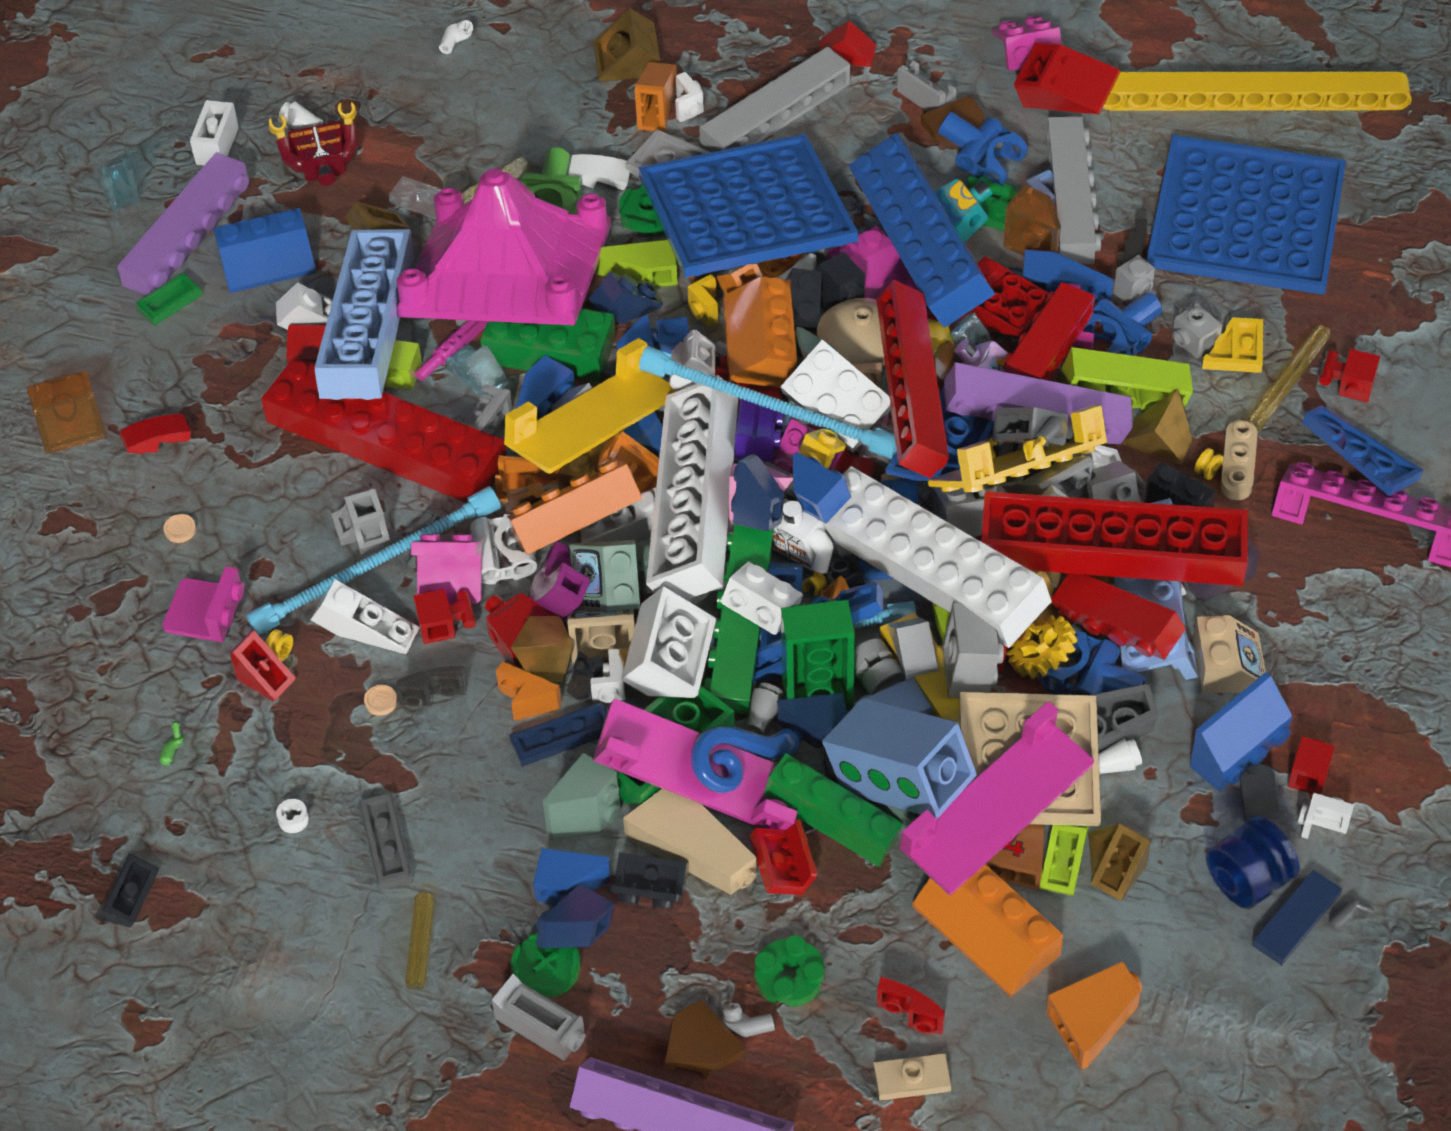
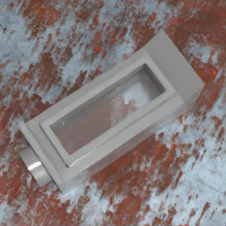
[492,974,585,1061]

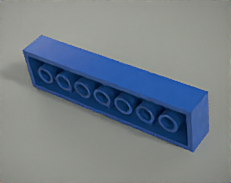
[848,132,995,328]

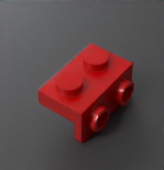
[750,819,817,895]

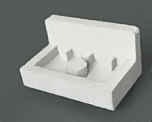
[721,561,803,635]

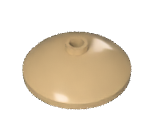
[817,298,885,366]

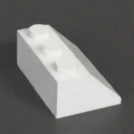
[621,586,716,698]

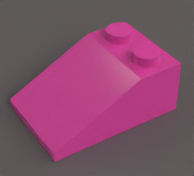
[828,226,919,299]

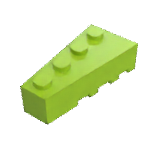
[1055,347,1193,412]

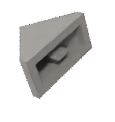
[888,617,938,679]

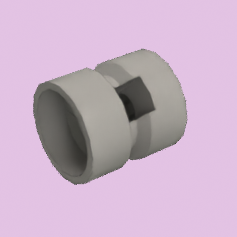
[854,638,907,695]

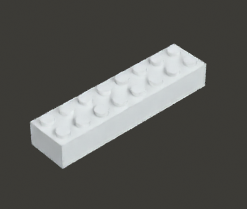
[646,375,738,600]
[823,466,1052,648]

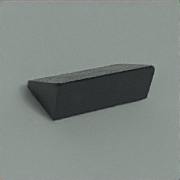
[95,853,159,928]

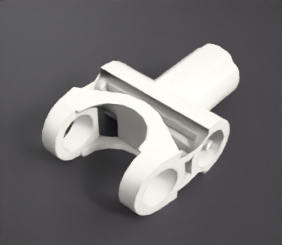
[470,514,537,584]

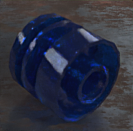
[1205,816,1300,910]

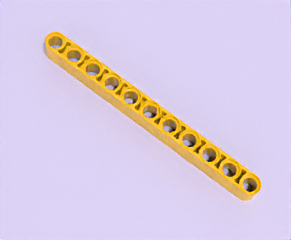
[1103,72,1411,111]

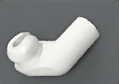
[439,20,473,54]

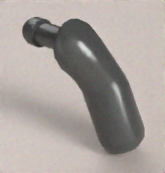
[1330,898,1374,930]

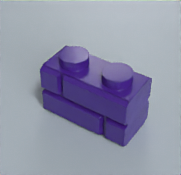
[735,397,784,462]

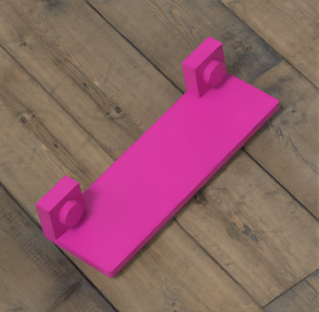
[1271,462,1451,567]
[593,699,797,830]
[900,701,1094,895]

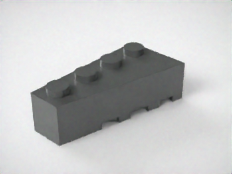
[1090,684,1158,753]

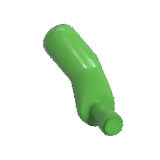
[159,721,184,766]

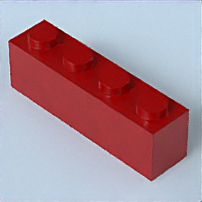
[1003,282,1095,381]
[1051,573,1186,660]

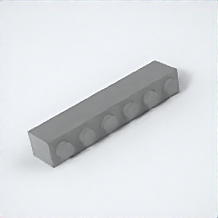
[699,47,850,152]
[1046,117,1101,264]

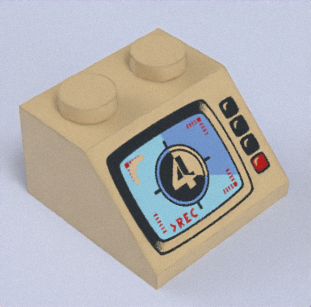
[567,609,635,663]
[1193,615,1266,694]

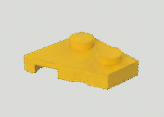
[1202,317,1263,373]

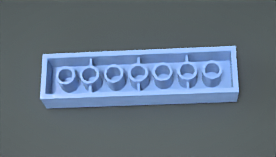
[315,229,414,400]

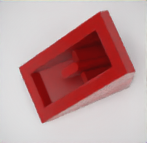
[818,20,876,67]
[230,630,296,701]

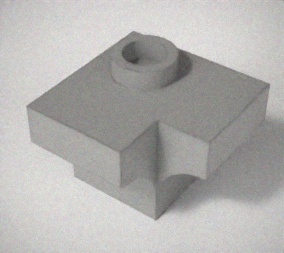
[1087,461,1140,502]
[331,489,391,555]

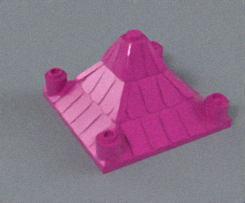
[396,169,611,325]

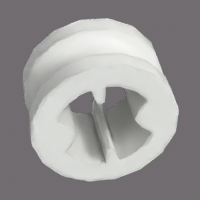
[276,799,309,833]

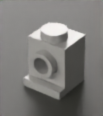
[1114,255,1156,305]

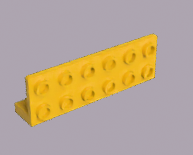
[504,338,677,474]
[928,405,1107,492]

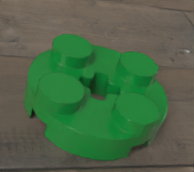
[619,184,664,236]
[755,935,824,1007]

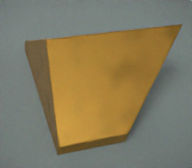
[343,201,411,230]
[1123,388,1193,465]
[511,616,573,682]
[1088,823,1152,901]

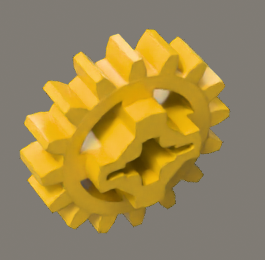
[1007,615,1078,679]

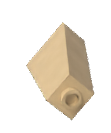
[623,789,757,895]

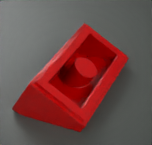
[286,324,326,362]

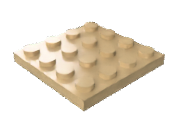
[959,692,1101,826]

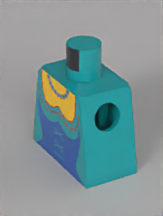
[935,179,993,242]

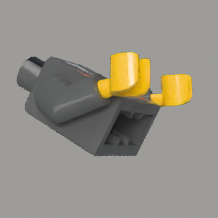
[982,407,1073,461]

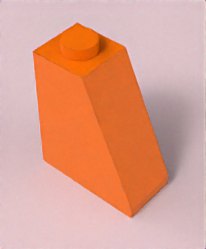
[634,62,677,132]
[1046,961,1142,1070]

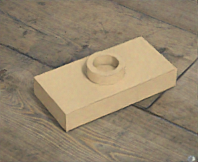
[874,1053,951,1101]

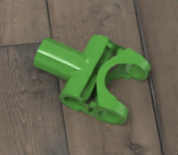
[521,147,582,214]

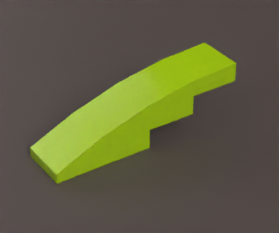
[1039,772,1100,896]

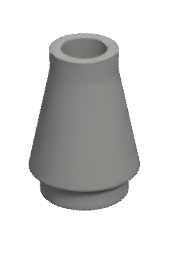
[745,683,784,735]

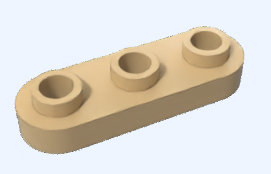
[1220,420,1258,500]

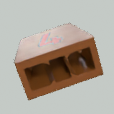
[986,824,1044,891]

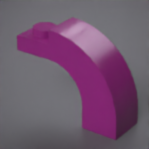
[530,541,590,618]

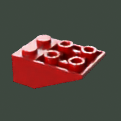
[1014,42,1121,115]
[957,256,1049,336]

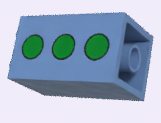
[822,698,977,819]

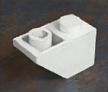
[276,283,333,330]

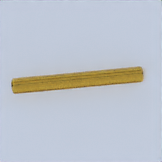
[1246,324,1331,432]

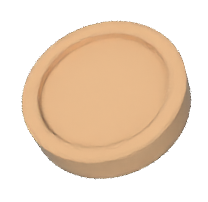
[163,514,196,543]
[364,685,398,715]

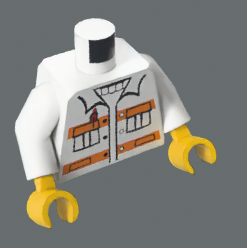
[772,499,833,596]

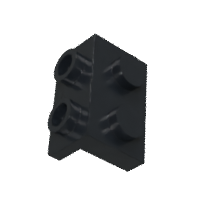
[610,852,689,909]

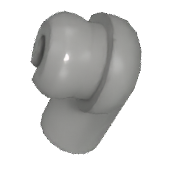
[722,1003,775,1037]

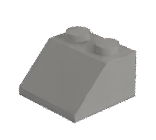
[942,603,1004,698]

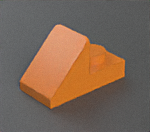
[496,661,562,721]

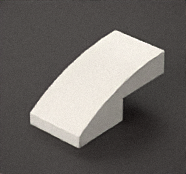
[567,154,630,190]

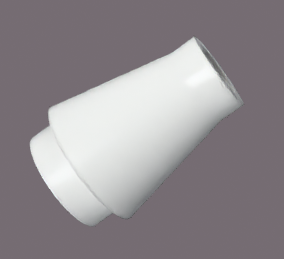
[278,101,323,130]
[1098,738,1142,775]

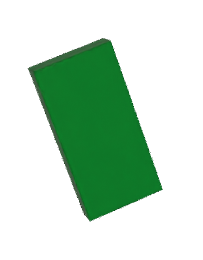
[135,273,202,326]

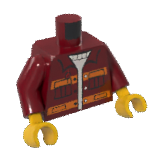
[268,102,358,186]

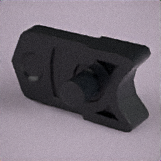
[567,651,605,700]

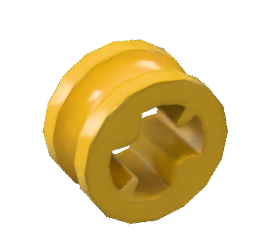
[1194,448,1224,480]
[265,629,293,662]

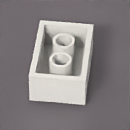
[781,340,891,453]

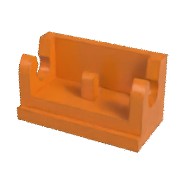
[594,431,659,494]
[495,455,562,502]

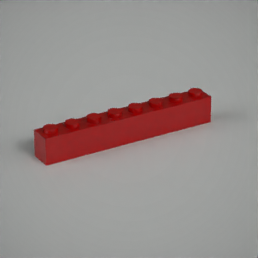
[876,279,949,479]

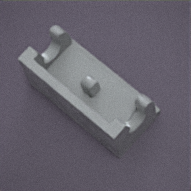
[897,60,957,112]
[463,384,513,436]

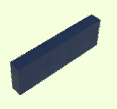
[509,702,607,767]
[1253,870,1342,966]

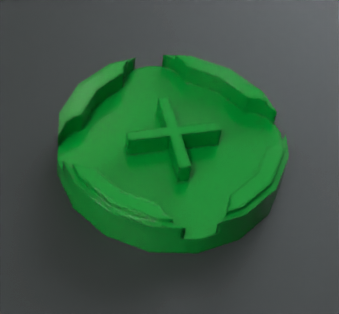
[510,932,581,998]

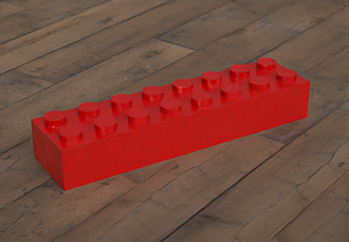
[261,357,507,503]
[981,491,1248,586]

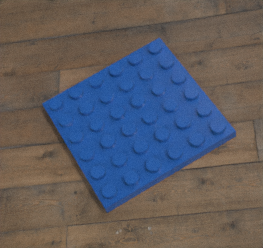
[638,134,858,277]
[1147,135,1346,295]

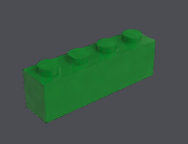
[763,753,903,867]

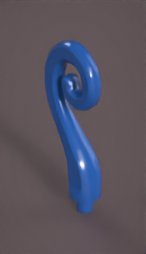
[691,726,802,794]

